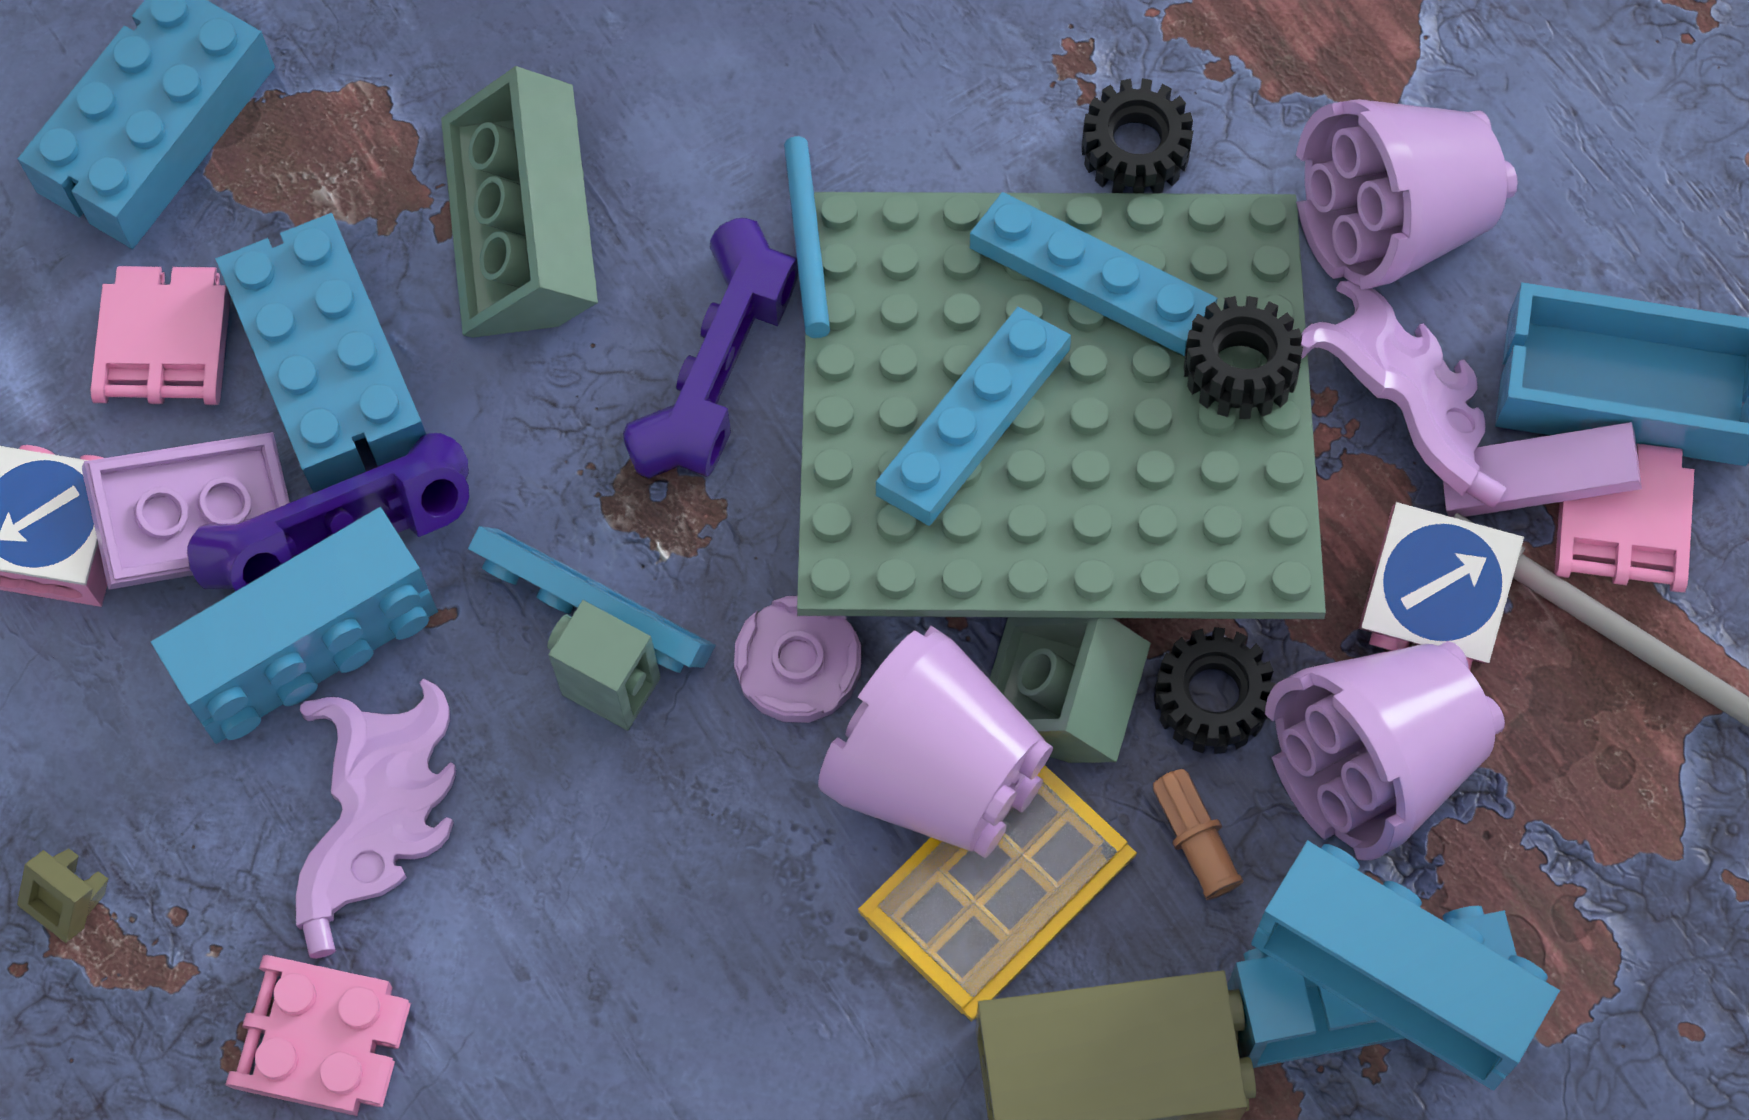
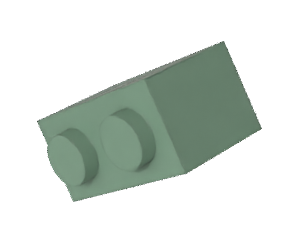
[547,600,661,731]

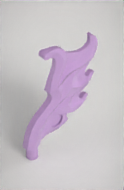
[1301,281,1506,509]
[296,679,456,959]

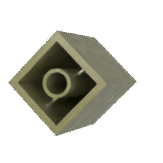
[976,970,1256,1120]

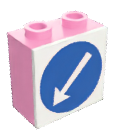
[0,445,107,607]
[1358,502,1524,670]

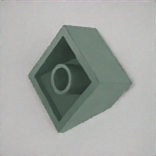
[989,617,1151,763]

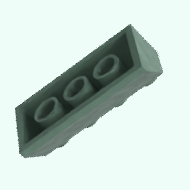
[441,66,598,338]

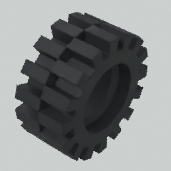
[1081,78,1194,193]
[1184,296,1303,419]
[1154,627,1275,754]

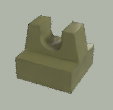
[17,849,108,943]

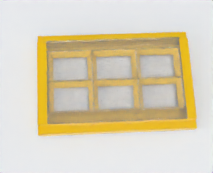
[858,765,1137,1022]

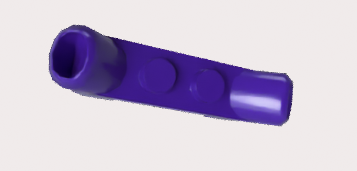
[623,217,798,479]
[187,433,469,591]

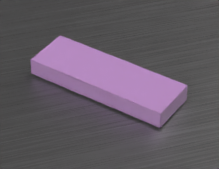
[1443,422,1642,517]

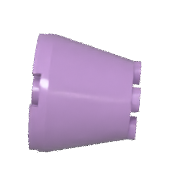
[1296,99,1518,290]
[818,626,1053,858]
[1265,641,1505,861]

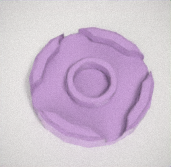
[734,596,861,723]

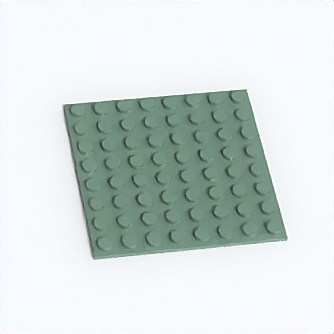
[797,192,1326,619]

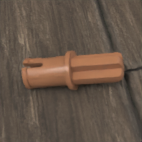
[1153,769,1244,900]

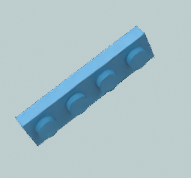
[970,192,1218,356]
[875,307,1071,526]
[468,526,716,673]

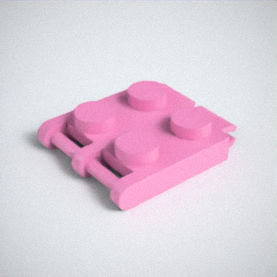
[91,266,231,405]
[1555,443,1695,593]
[225,955,411,1116]

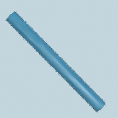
[784,136,830,338]

